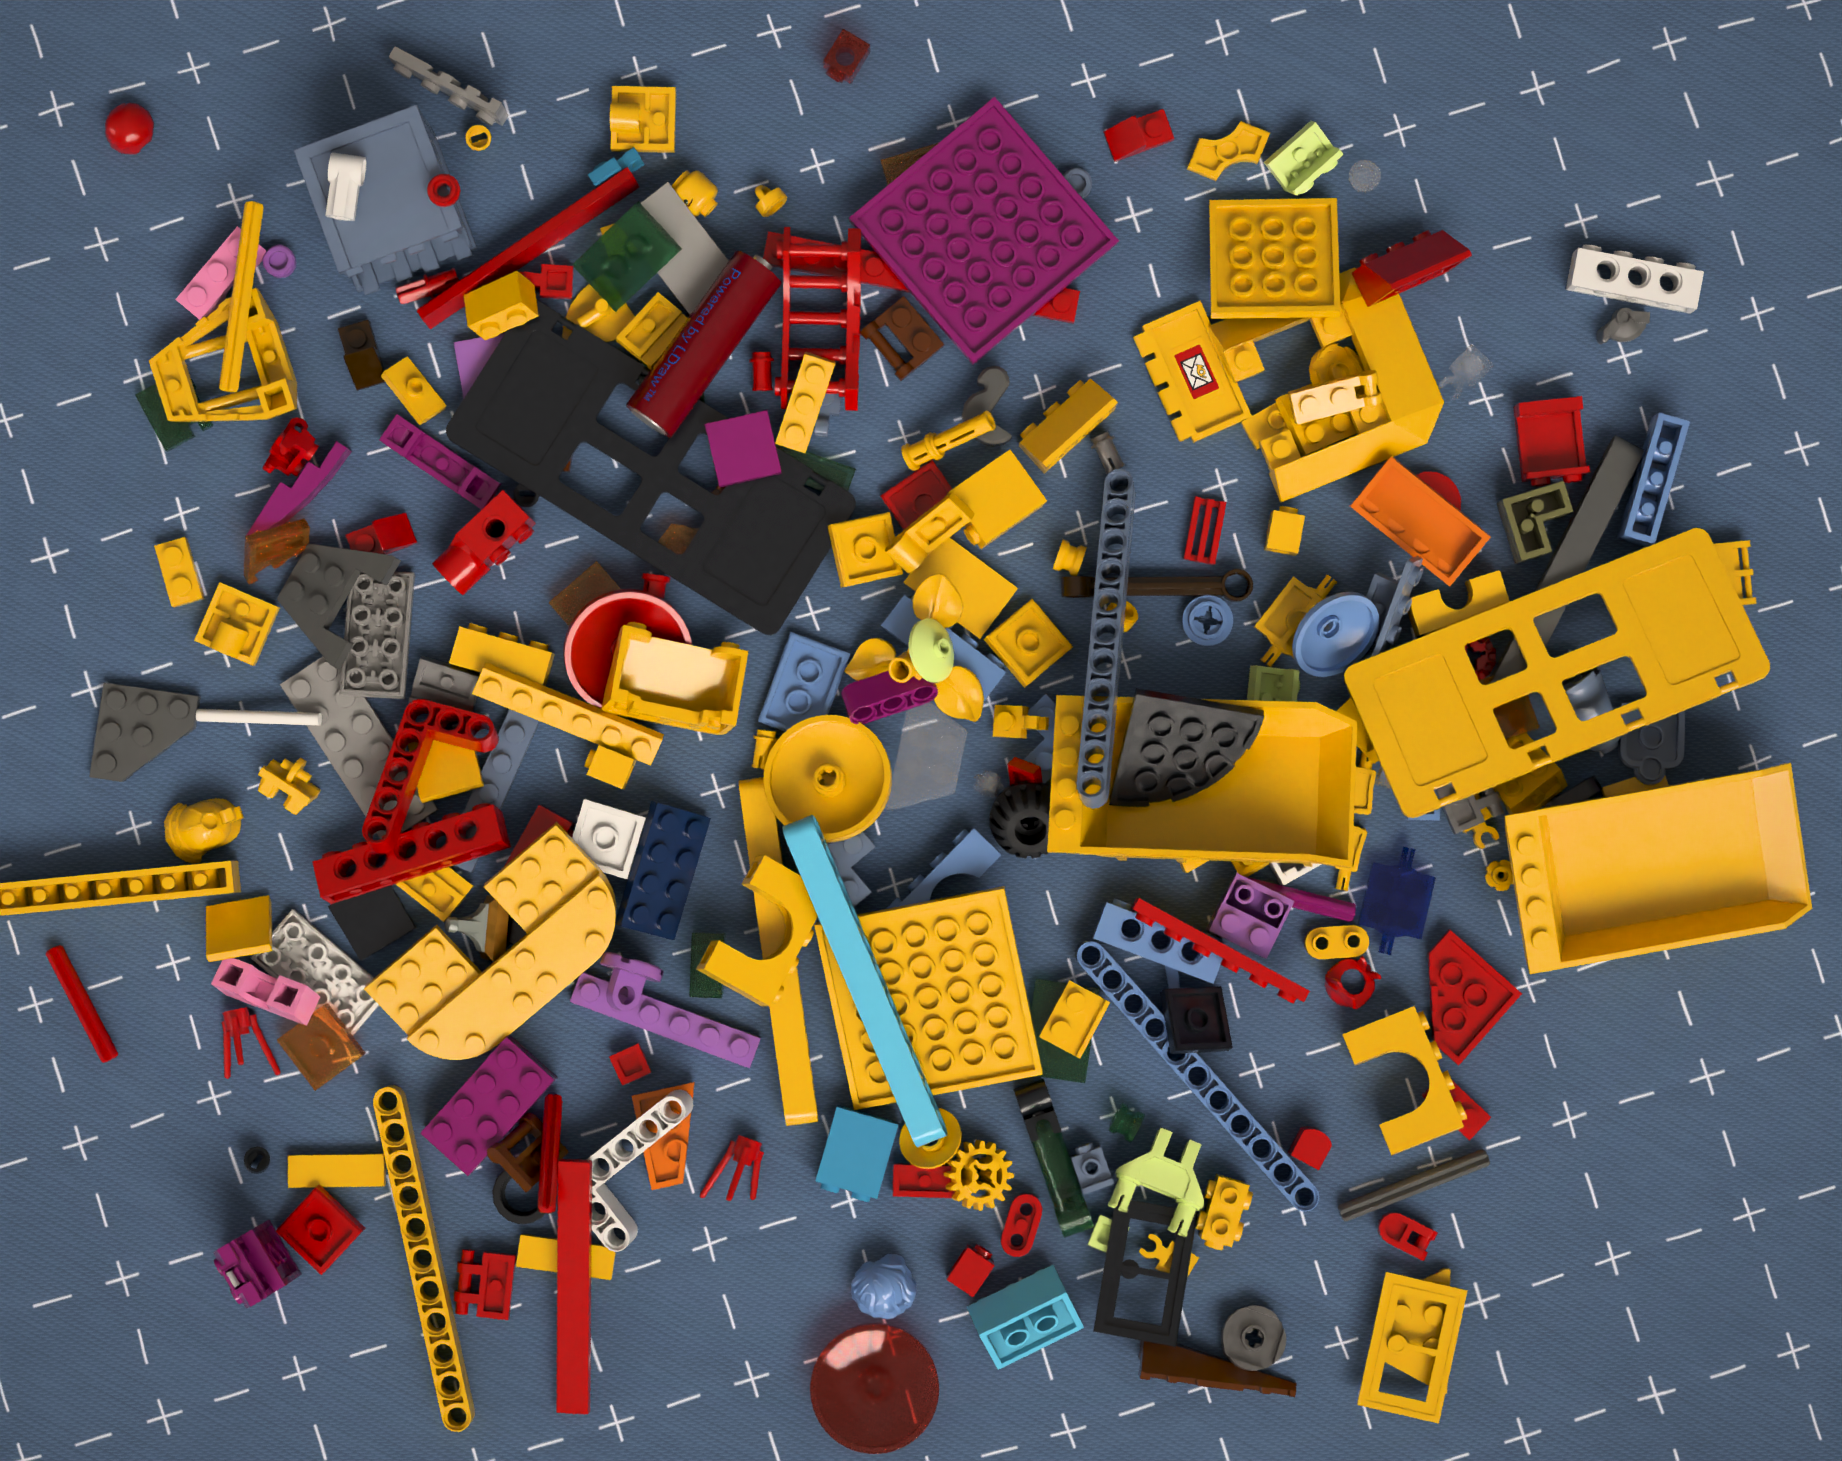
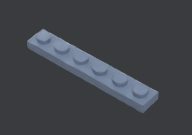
[455,709,540,873]

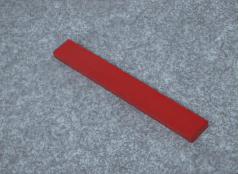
[417,167,639,329]
[556,1159,592,1415]

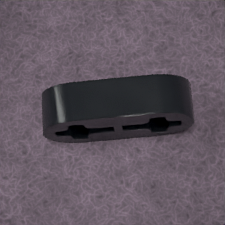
[1542,775,1603,808]

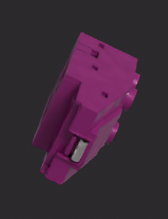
[213,1219,302,1308]

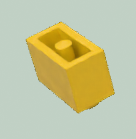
[464,271,539,340]

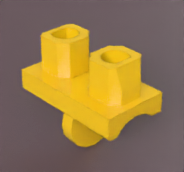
[258,758,321,815]

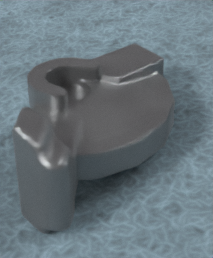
[1597,308,1650,344]

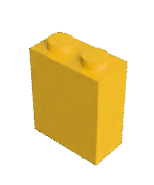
[944,449,1047,549]

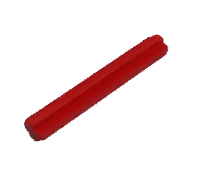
[46,945,118,1063]
[538,1094,563,1213]

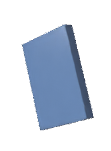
[758,632,851,732]

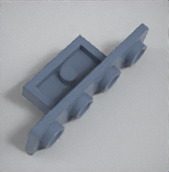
[1366,556,1423,657]

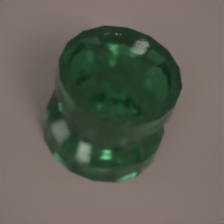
[1108,1102,1145,1143]

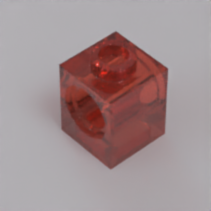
[823,29,871,84]

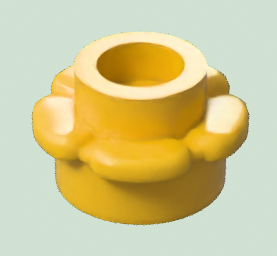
[1485,860,1514,891]

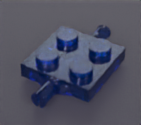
[1358,846,1436,955]

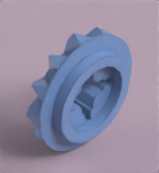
[1182,595,1233,646]

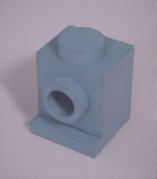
[1070,1142,1114,1195]

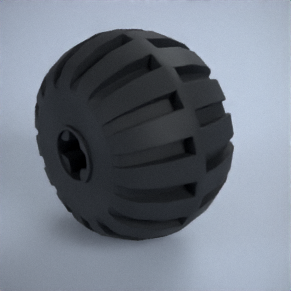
[989,780,1051,859]

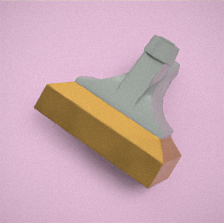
[445,895,509,961]

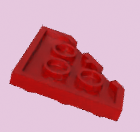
[1427,929,1522,1066]

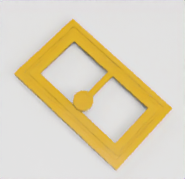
[1357,1271,1468,1423]

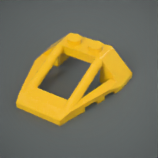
[149,288,297,422]

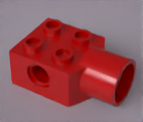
[432,490,536,595]

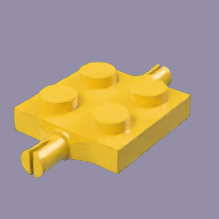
[1254,574,1337,667]

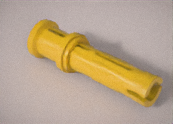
[901,410,996,471]

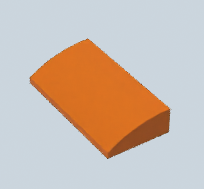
[1350,455,1491,587]

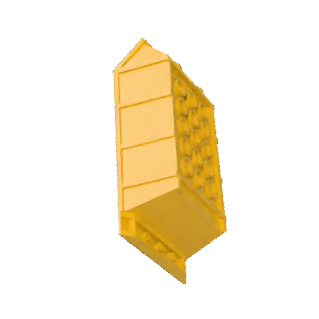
[1047,695,1357,868]
[1505,763,1812,974]

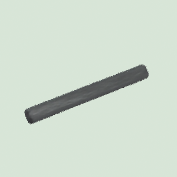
[1338,1149,1490,1221]

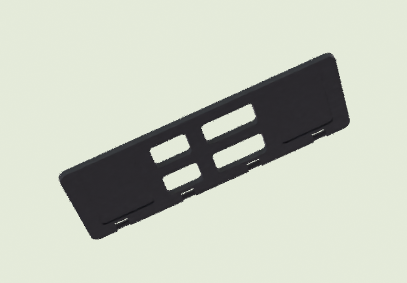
[446,300,856,636]

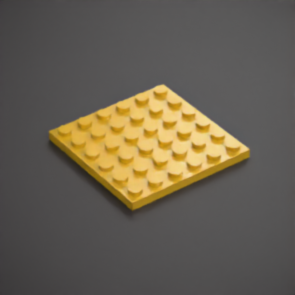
[814,886,1043,1110]

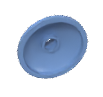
[1292,592,1379,677]

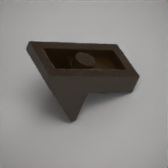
[338,320,385,391]

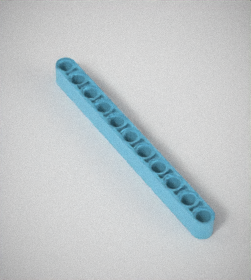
[782,815,948,1147]

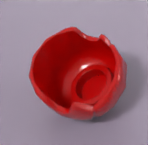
[105,102,154,154]

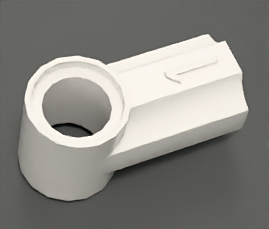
[326,152,366,221]

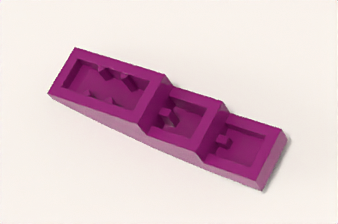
[246,441,352,542]

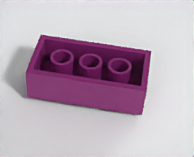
[420,1035,558,1176]

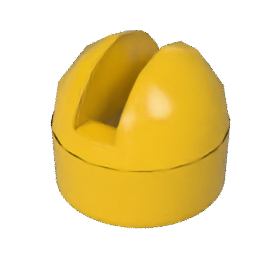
[466,125,491,151]

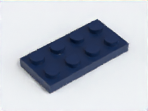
[615,801,711,940]

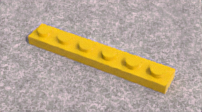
[472,662,664,766]

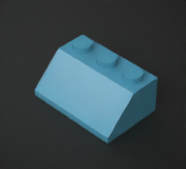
[967,1265,1084,1370]

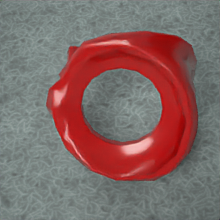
[1325,956,1382,1010]

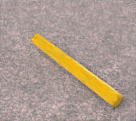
[219,201,264,392]

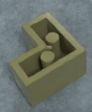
[1496,481,1573,564]

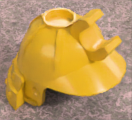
[164,798,244,863]

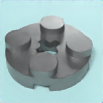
[1221,1305,1286,1371]

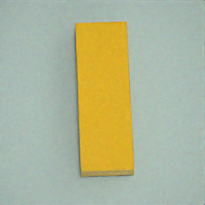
[288,1153,386,1188]
[516,1234,616,1280]

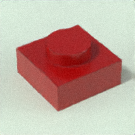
[1007,757,1043,786]
[609,1043,652,1086]

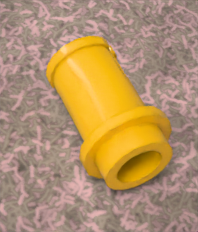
[752,729,779,769]

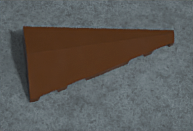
[1138,1341,1297,1397]

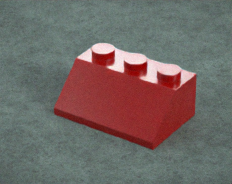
[1352,230,1472,307]

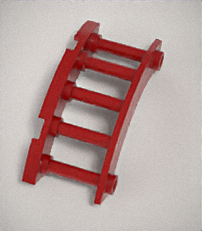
[775,227,861,411]

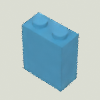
[815,1105,899,1202]

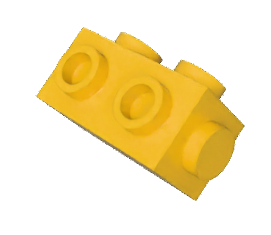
[1195,1174,1253,1250]

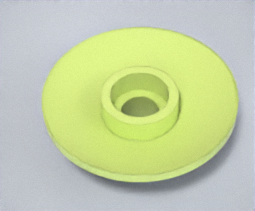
[908,619,954,683]

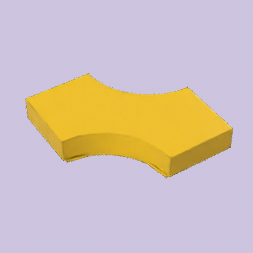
[1187,121,1270,181]

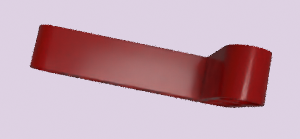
[362,699,499,854]

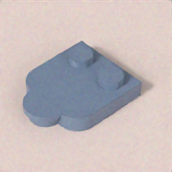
[1618,703,1685,785]

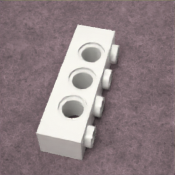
[1566,245,1704,314]

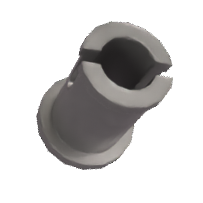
[1091,431,1125,474]

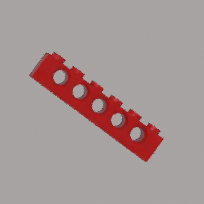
[312,803,511,904]

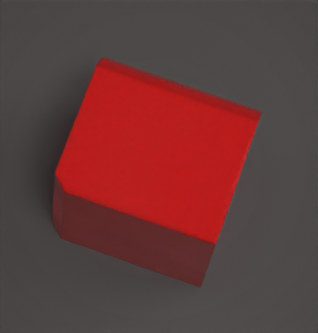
[1287,1126,1332,1170]

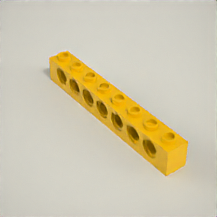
[0,861,241,916]

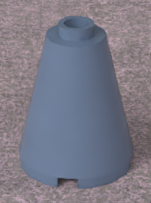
[1540,666,1621,754]

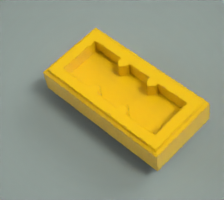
[381,356,447,425]
[1241,403,1288,451]

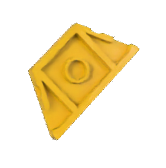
[1385,1268,1451,1393]

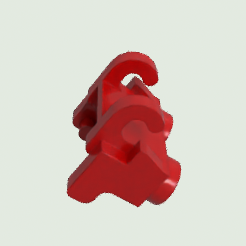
[262,417,319,477]

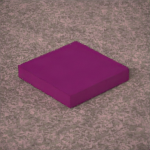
[705,410,782,487]

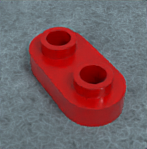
[1001,1193,1042,1257]

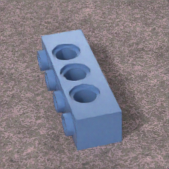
[1617,412,1690,547]
[1092,898,1223,984]

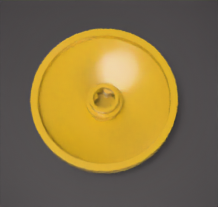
[763,715,892,843]

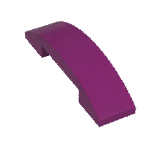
[379,414,501,510]

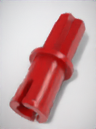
[396,268,459,304]

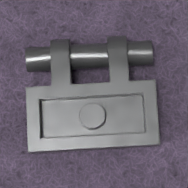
[1435,783,1504,834]

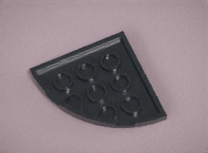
[1109,688,1264,807]

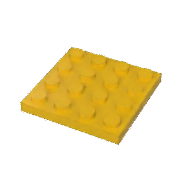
[1209,198,1341,319]

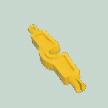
[1334,752,1376,891]

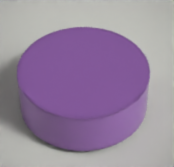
[263,245,296,278]

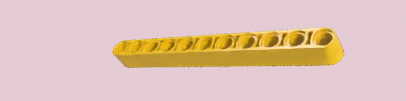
[739,777,818,1126]
[373,1085,475,1432]

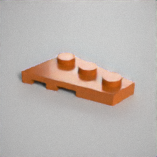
[632,1082,695,1190]

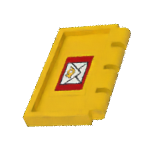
[1133,300,1252,443]

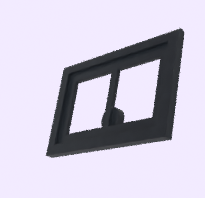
[1093,1198,1198,1347]

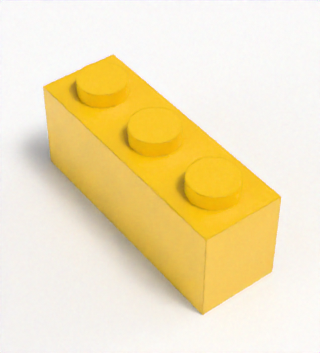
[449,623,555,686]

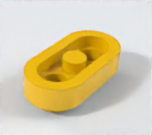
[1304,925,1369,959]

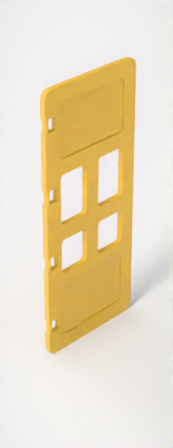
[1344,528,1770,818]

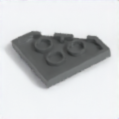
[89,683,201,782]

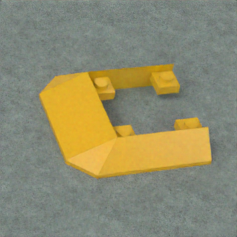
[1208,268,1444,503]

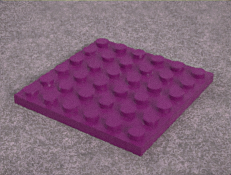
[849,97,1119,365]

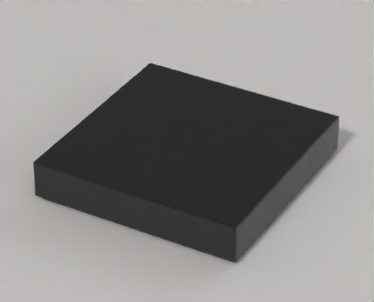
[328,885,417,961]
[1160,986,1233,1054]

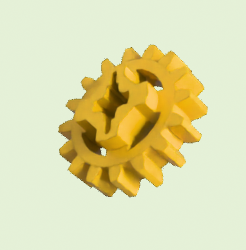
[944,1140,1014,1211]

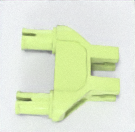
[1108,1128,1204,1237]

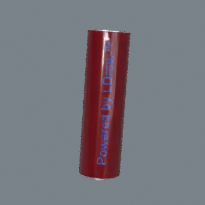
[626,251,782,438]

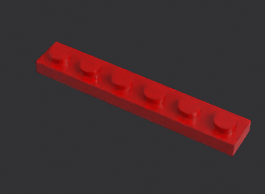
[1131,897,1310,1004]

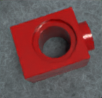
[946,1244,995,1297]

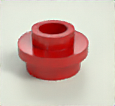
[427,174,461,207]

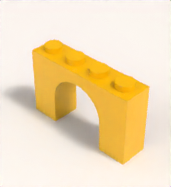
[696,855,818,1006]
[1342,1006,1467,1156]

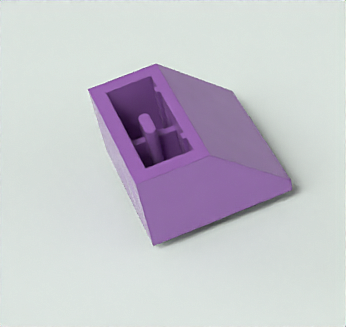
[1206,873,1295,959]

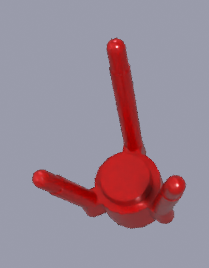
[221,1007,281,1079]
[700,1135,764,1201]

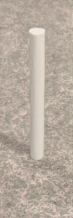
[196,709,322,726]

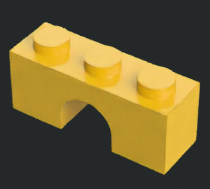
[1408,570,1510,637]

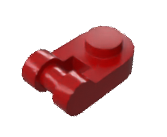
[1378,1212,1438,1261]

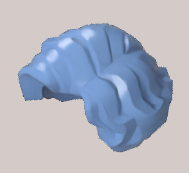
[851,1254,917,1320]

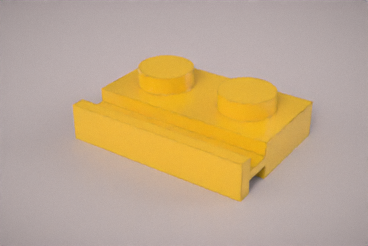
[616,292,688,370]
[396,867,474,923]
[1039,980,1110,1059]

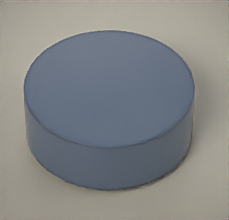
[1063,168,1092,199]

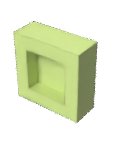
[1087,1215,1130,1253]

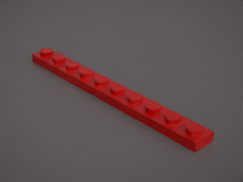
[763,231,1080,324]

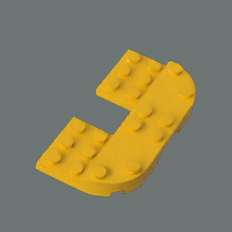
[364,822,616,1060]

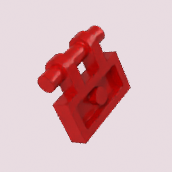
[453,1249,516,1320]

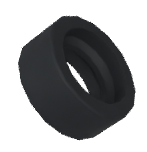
[492,1170,546,1224]

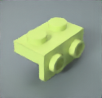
[1264,121,1343,196]
[1247,665,1300,702]

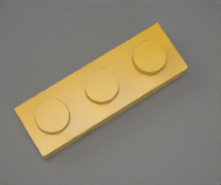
[775,352,836,453]

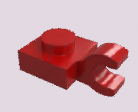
[519,264,574,299]

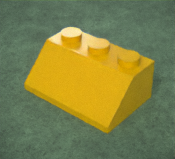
[1019,378,1118,474]

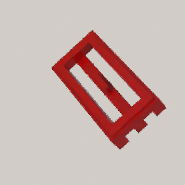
[1183,496,1227,565]

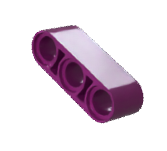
[841,671,938,724]

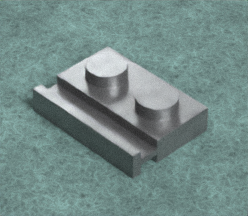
[409,656,480,712]

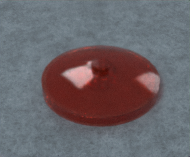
[810,1323,939,1454]

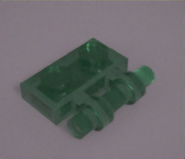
[135,379,213,452]

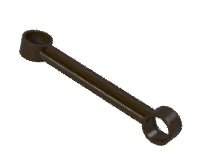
[1061,569,1253,602]

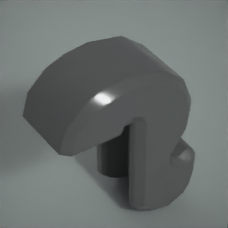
[962,366,1012,447]

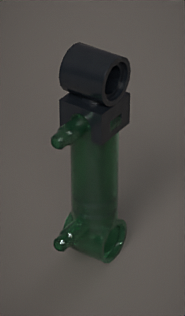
[1013,1079,1094,1238]

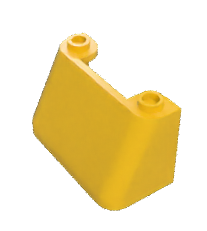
[602,622,748,735]

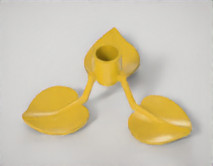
[844,573,984,722]

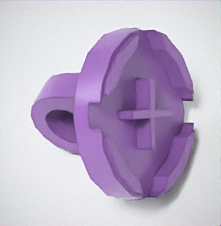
[600,952,664,1011]

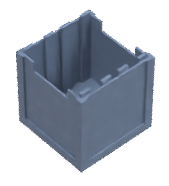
[293,105,477,295]

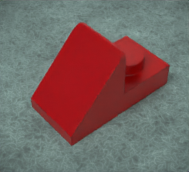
[1103,109,1174,162]
[345,513,418,555]

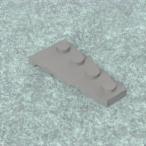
[389,46,509,126]

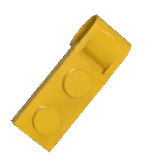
[885,492,975,574]

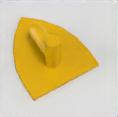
[562,272,635,342]

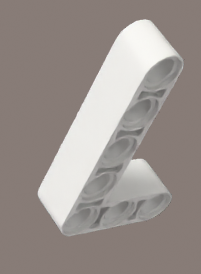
[586,1090,694,1252]

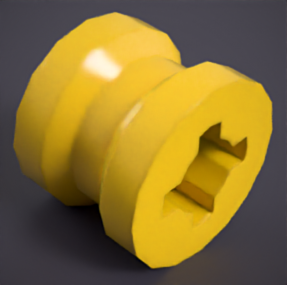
[1053,539,1087,576]

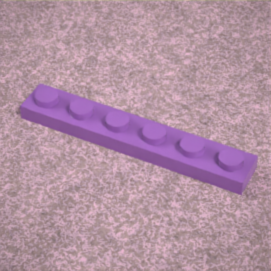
[570,972,761,1068]

